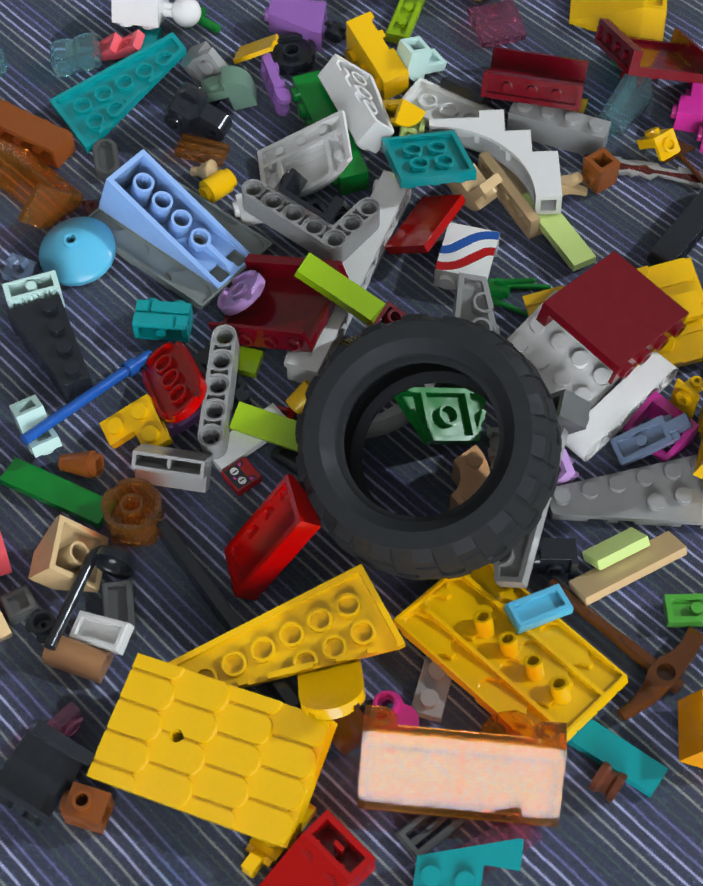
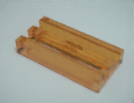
[174,133,230,167]

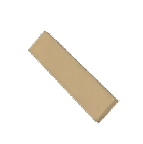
[569,531,687,606]

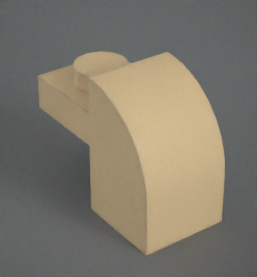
[446,163,503,211]

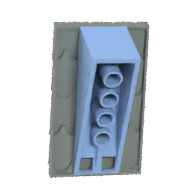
[88,149,273,310]

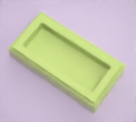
[582,527,650,570]

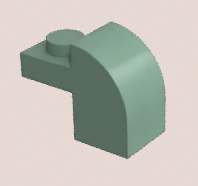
[201,65,257,111]

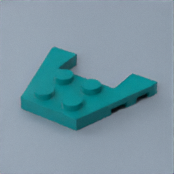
[413,838,524,886]

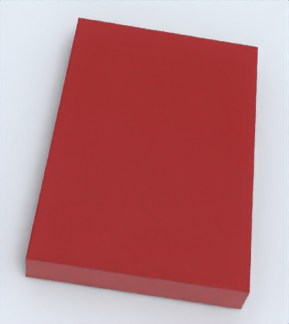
[385,194,466,254]

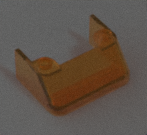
[0,140,85,230]

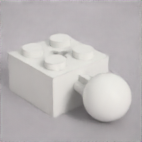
[111,0,201,30]

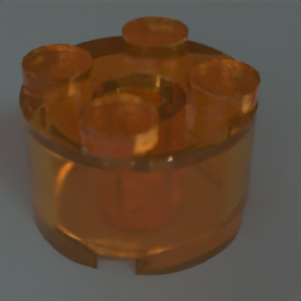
[101,478,165,547]

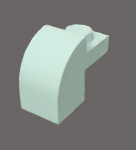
[396,36,447,82]
[9,394,62,458]

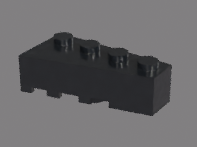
[6,295,93,403]

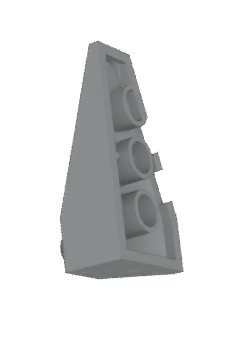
[442,272,500,388]

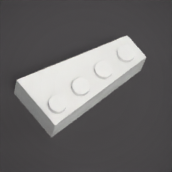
[317,54,395,154]

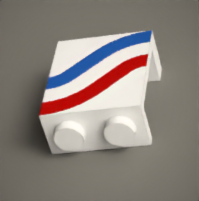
[434,222,500,290]

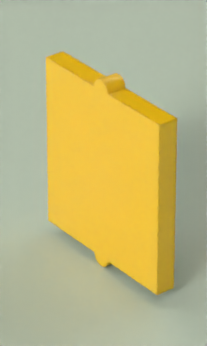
[233,34,279,64]

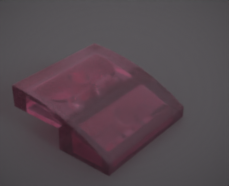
[467,0,527,48]

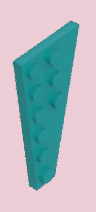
[49,32,187,154]

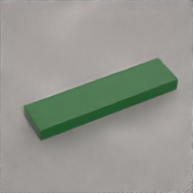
[0,457,115,529]

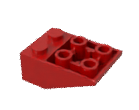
[259,809,375,886]

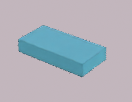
[503,583,574,634]

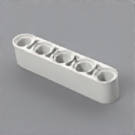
[565,351,678,461]

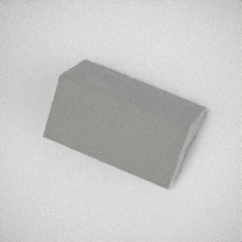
[131,444,213,493]

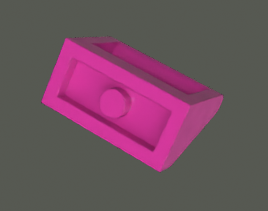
[622,391,700,462]

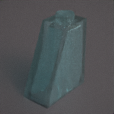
[598,73,653,137]

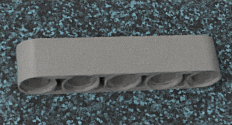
[198,324,240,460]

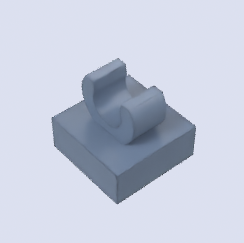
[1,253,39,282]

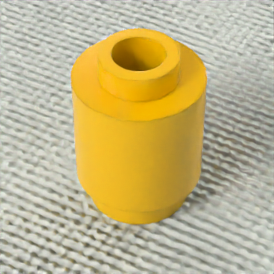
[198,168,237,203]

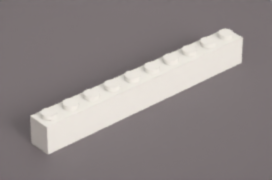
[284,170,412,383]

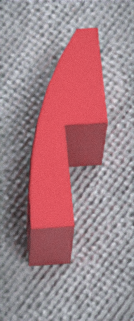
[94,29,145,61]

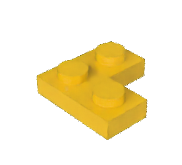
[99,394,174,449]

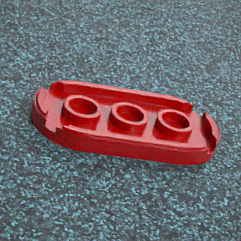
[142,341,207,423]

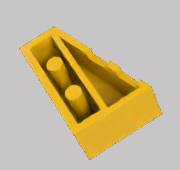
[345,11,409,100]

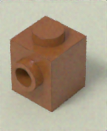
[581,147,621,194]
[59,782,115,835]

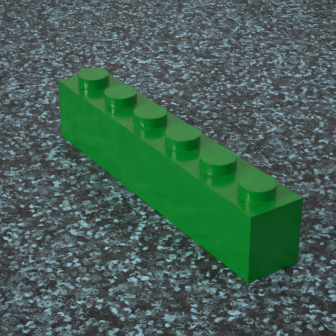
[289,70,369,196]

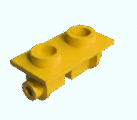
[669,376,703,419]

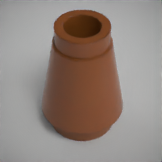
[58,450,104,479]

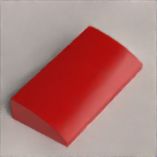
[224,474,321,601]

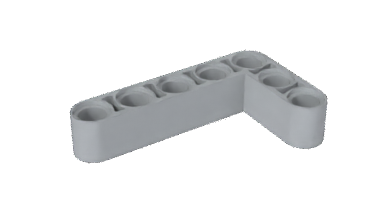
[241,179,380,263]

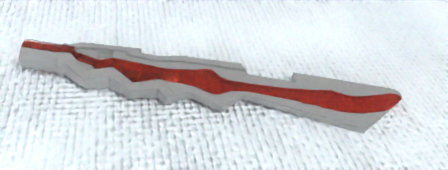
[582,154,703,190]

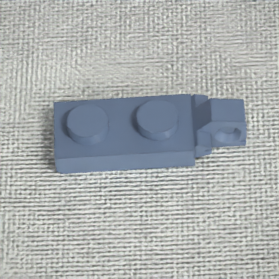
[610,413,693,467]

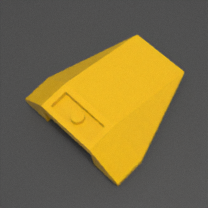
[569,0,667,41]

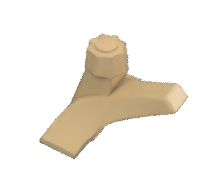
[560,171,588,197]

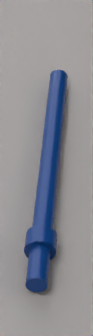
[20,349,153,445]

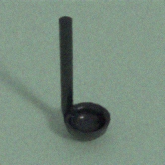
[44,544,136,651]

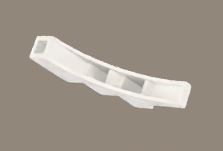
[429,109,562,215]

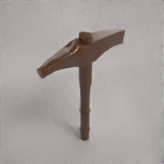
[546,579,703,721]

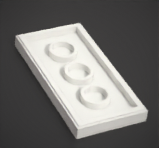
[401,77,494,127]

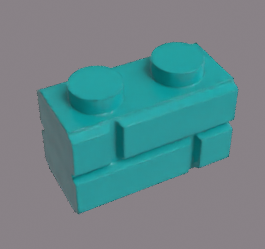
[132,298,193,342]

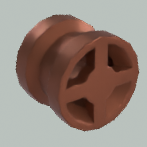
[588,761,628,803]

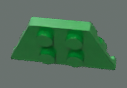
[394,387,487,445]

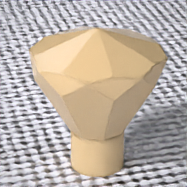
[190,159,218,179]

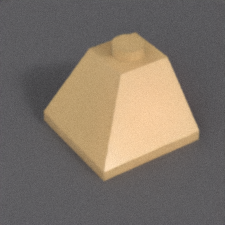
[28,515,109,592]

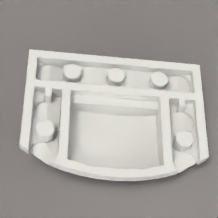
[257,109,353,198]

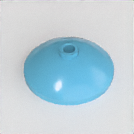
[39,217,116,287]

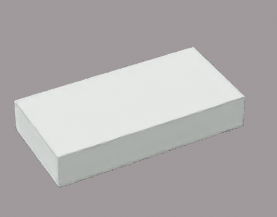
[68,610,135,656]

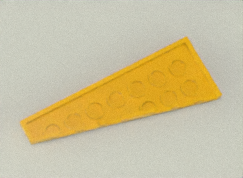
[168,564,406,688]

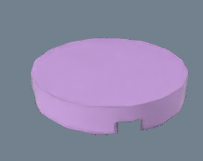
[217,270,265,316]

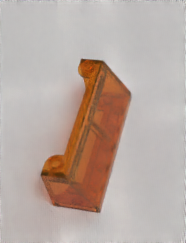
[357,705,567,827]

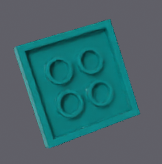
[381,130,477,189]

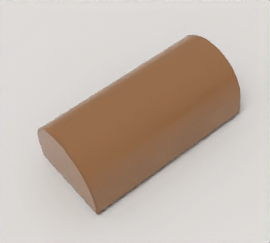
[42,635,114,684]

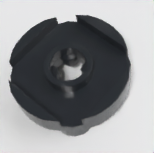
[269,33,316,75]

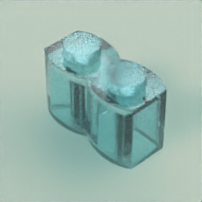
[50,33,102,77]

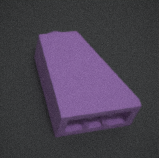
[264,0,327,51]

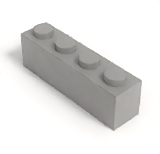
[506,102,611,155]

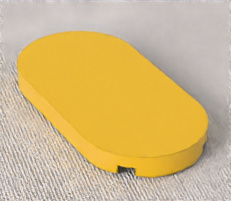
[298,659,366,720]

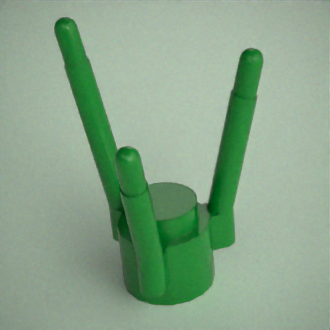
[488,278,551,317]

